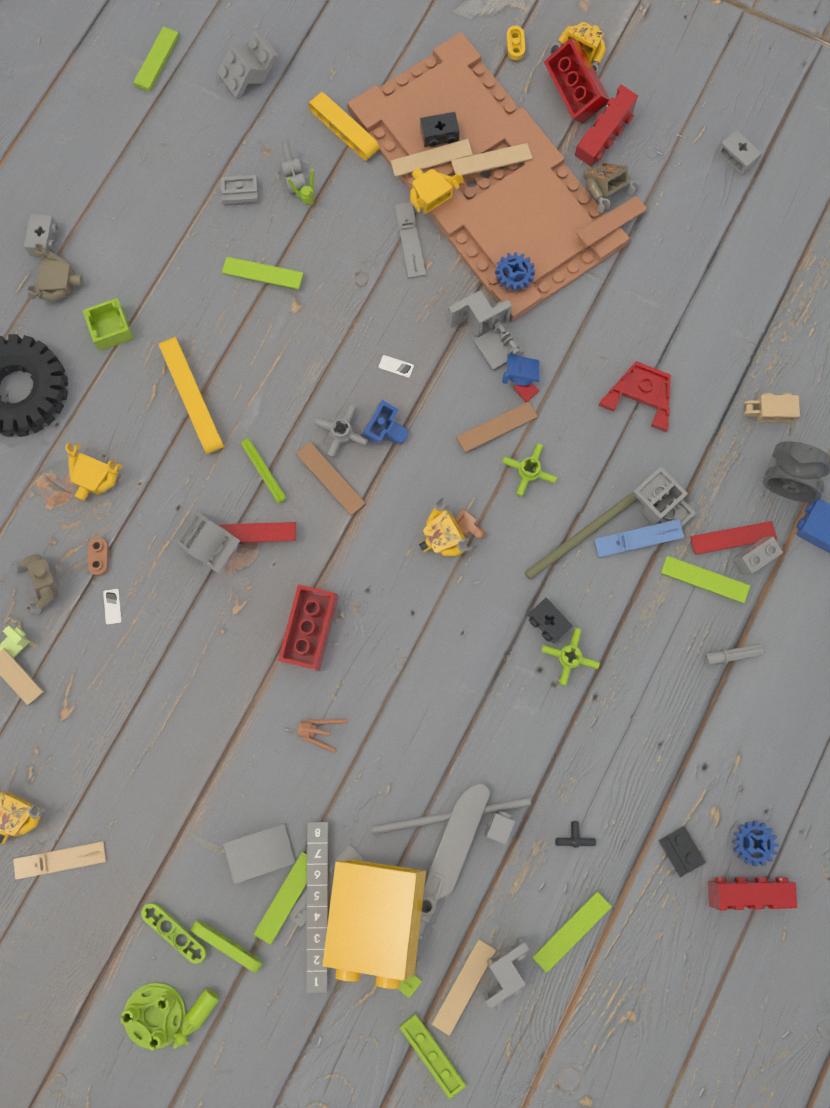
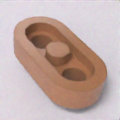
[88,537,109,576]

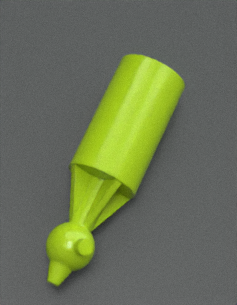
[173,988,220,1049]

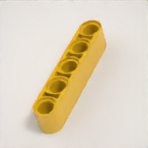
[308,92,380,161]

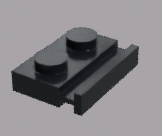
[658,826,706,877]

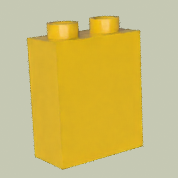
[322,859,426,989]

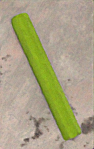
[241,438,286,503]

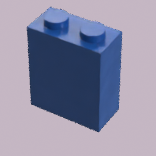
[795,499,830,553]

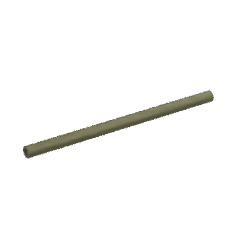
[524,493,638,580]

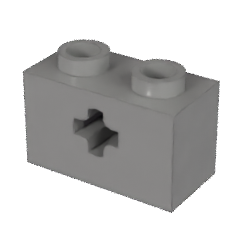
[717,130,762,176]
[24,214,59,257]
[733,536,783,574]
[484,811,515,845]

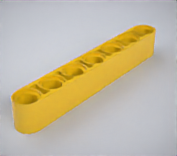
[158,336,224,454]

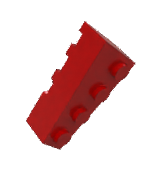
[574,84,638,167]
[708,877,797,911]

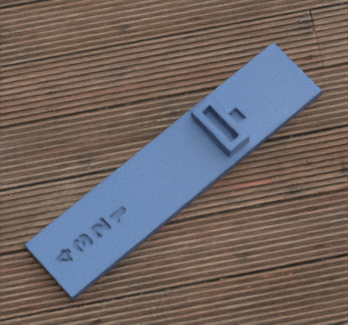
[594,519,684,557]

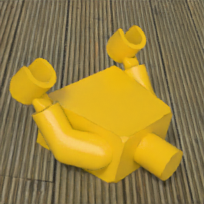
[410,168,465,214]
[65,442,123,501]

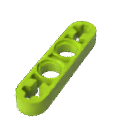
[141,903,207,964]
[190,920,263,973]

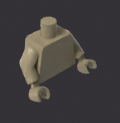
[28,243,83,302]

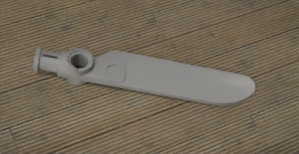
[419,784,490,939]

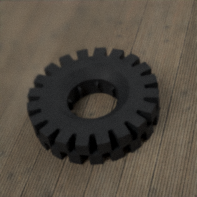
[0,334,69,437]

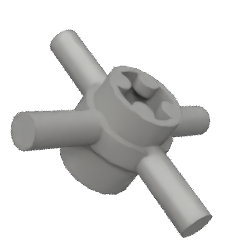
[315,405,369,458]

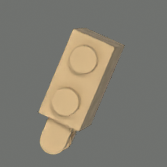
[743,393,800,423]

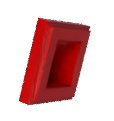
[514,383,540,402]

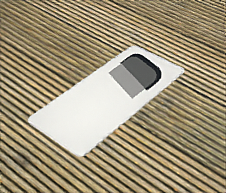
[379,355,414,378]
[103,589,121,624]

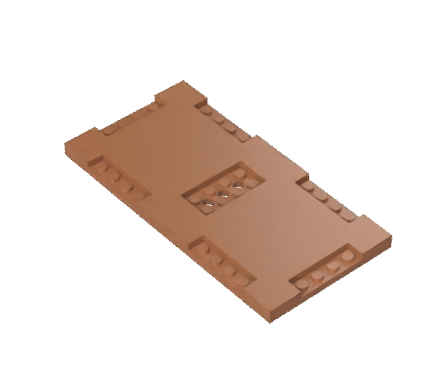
[347,32,630,322]

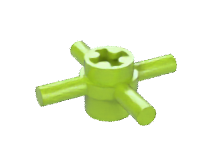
[502,443,557,497]
[541,628,600,686]

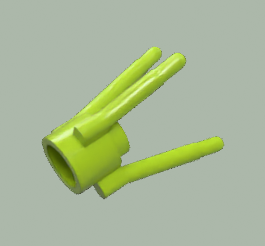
[287,169,315,205]

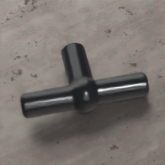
[555,821,596,848]

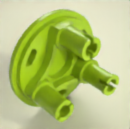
[120,982,186,1050]

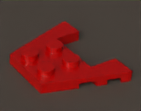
[599,361,671,432]

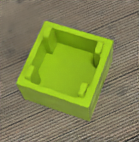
[82,298,134,351]

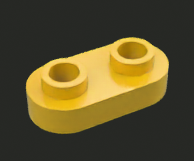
[506,26,525,61]

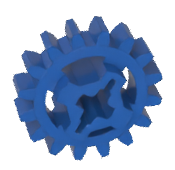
[495,252,535,293]
[732,821,779,867]

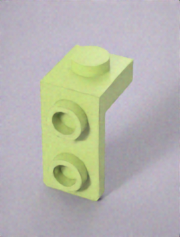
[0,626,30,658]

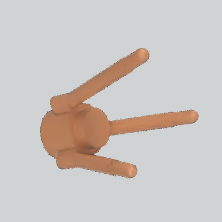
[298,719,348,753]

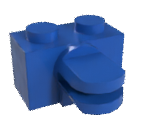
[361,400,408,445]

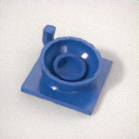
[502,354,539,386]

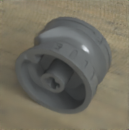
[763,441,830,502]

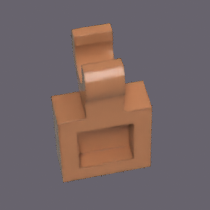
[455,509,487,539]

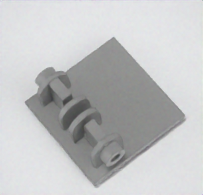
[473,321,524,370]

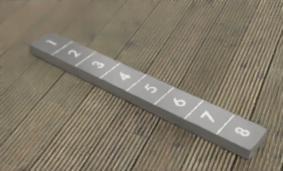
[306,822,328,993]

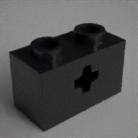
[420,112,460,147]
[527,597,573,644]

